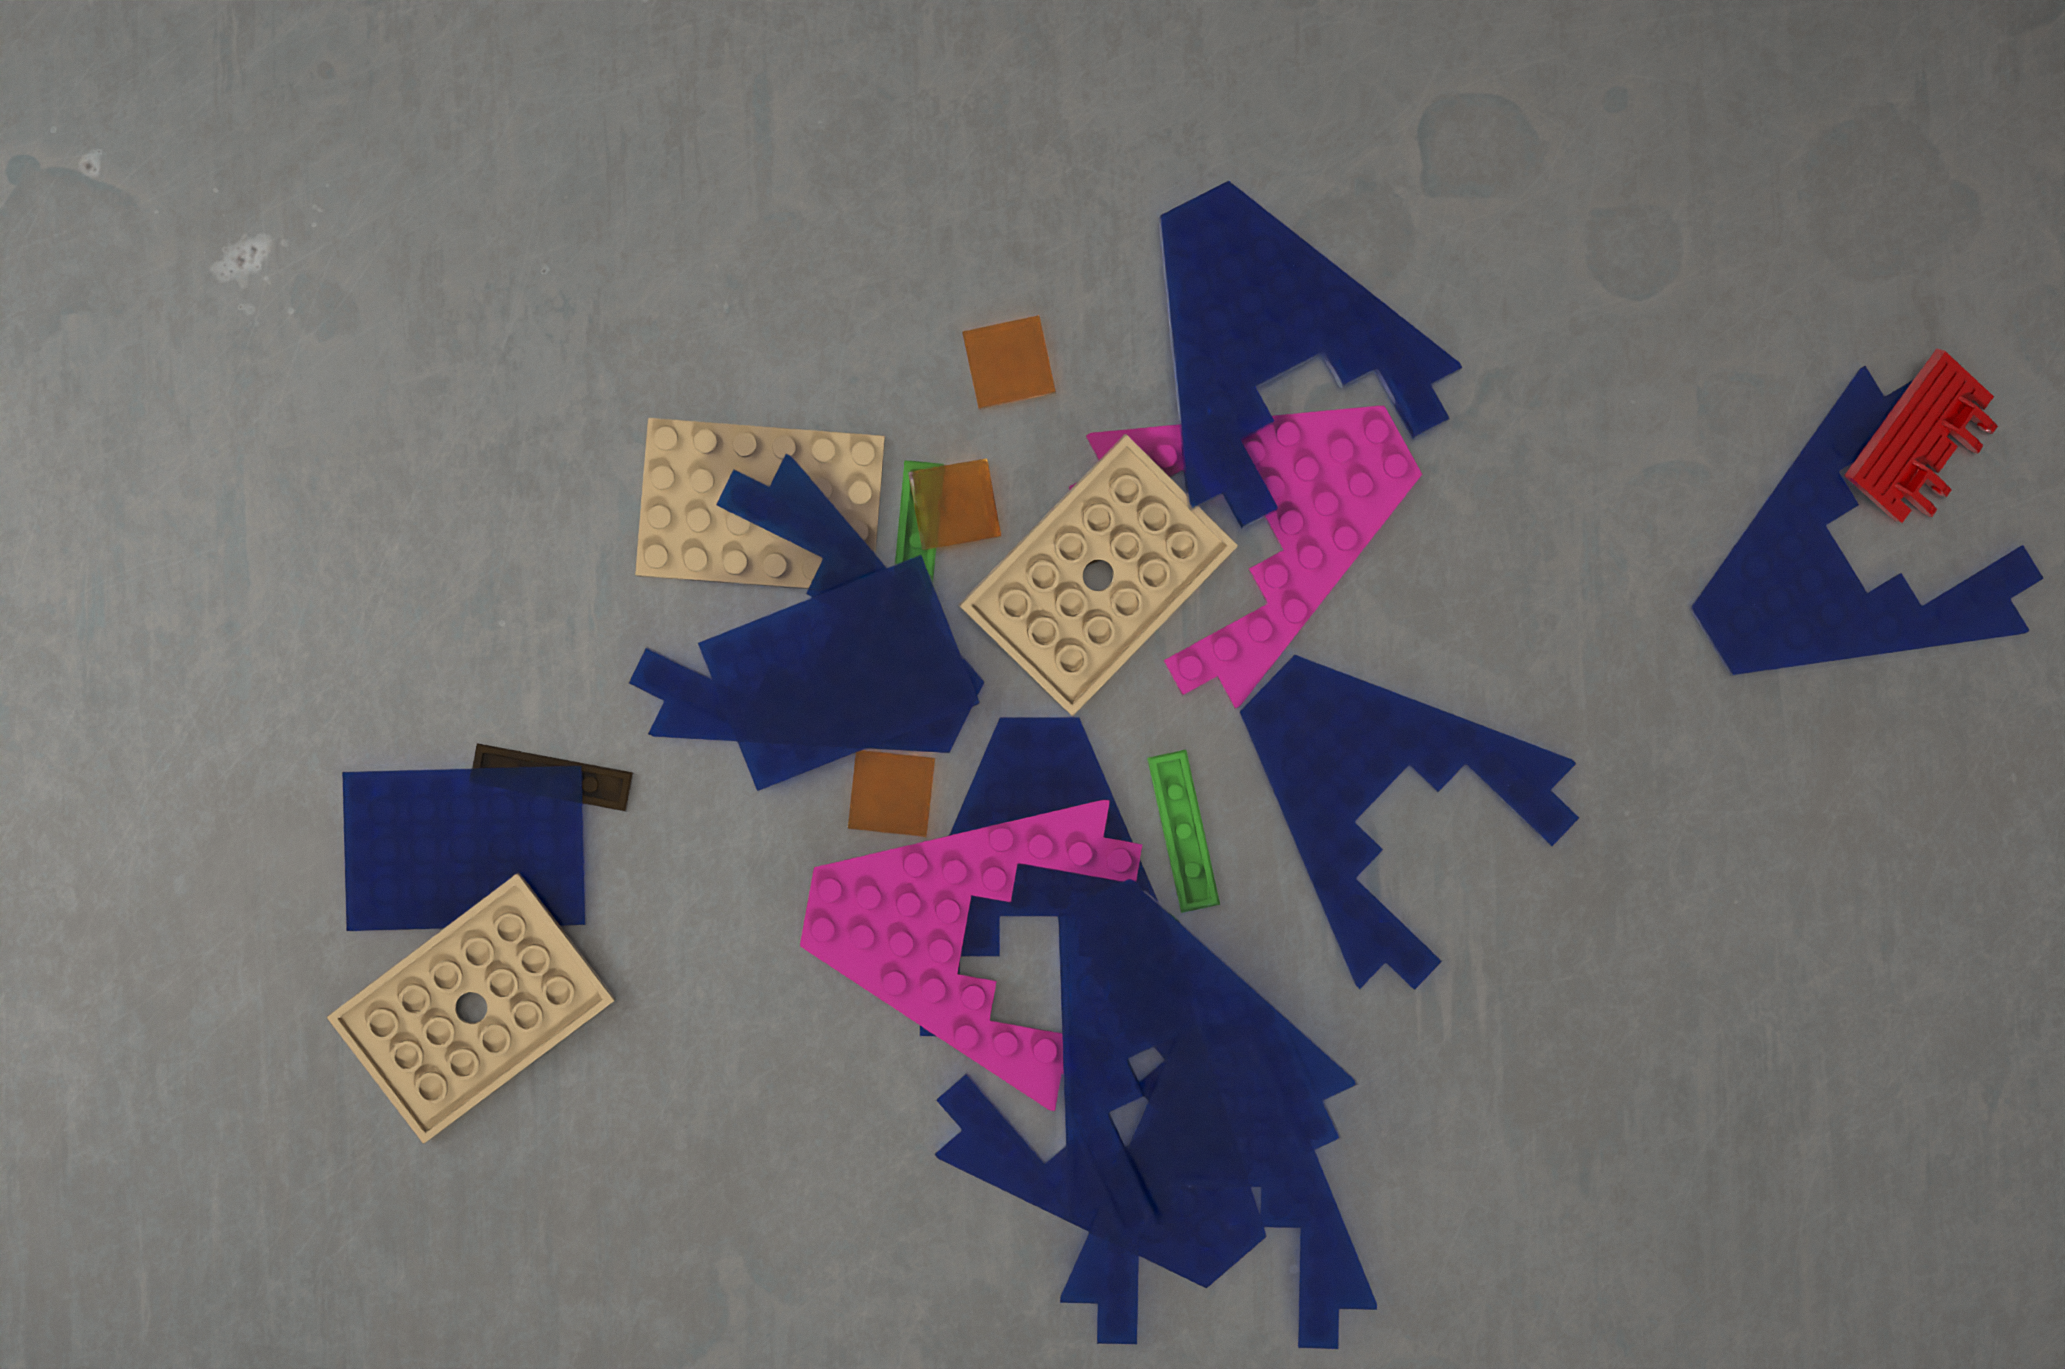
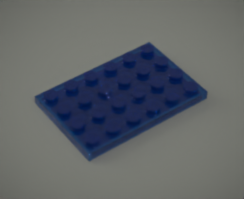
[698,554,980,791]
[342,766,587,931]

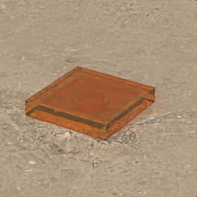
[962,315,1056,410]
[908,458,1001,550]
[848,750,935,837]

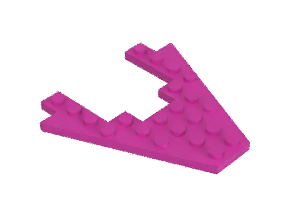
[1069,405,1422,709]
[800,800,1143,1111]

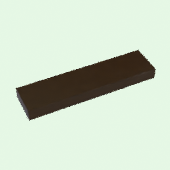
[469,743,634,812]

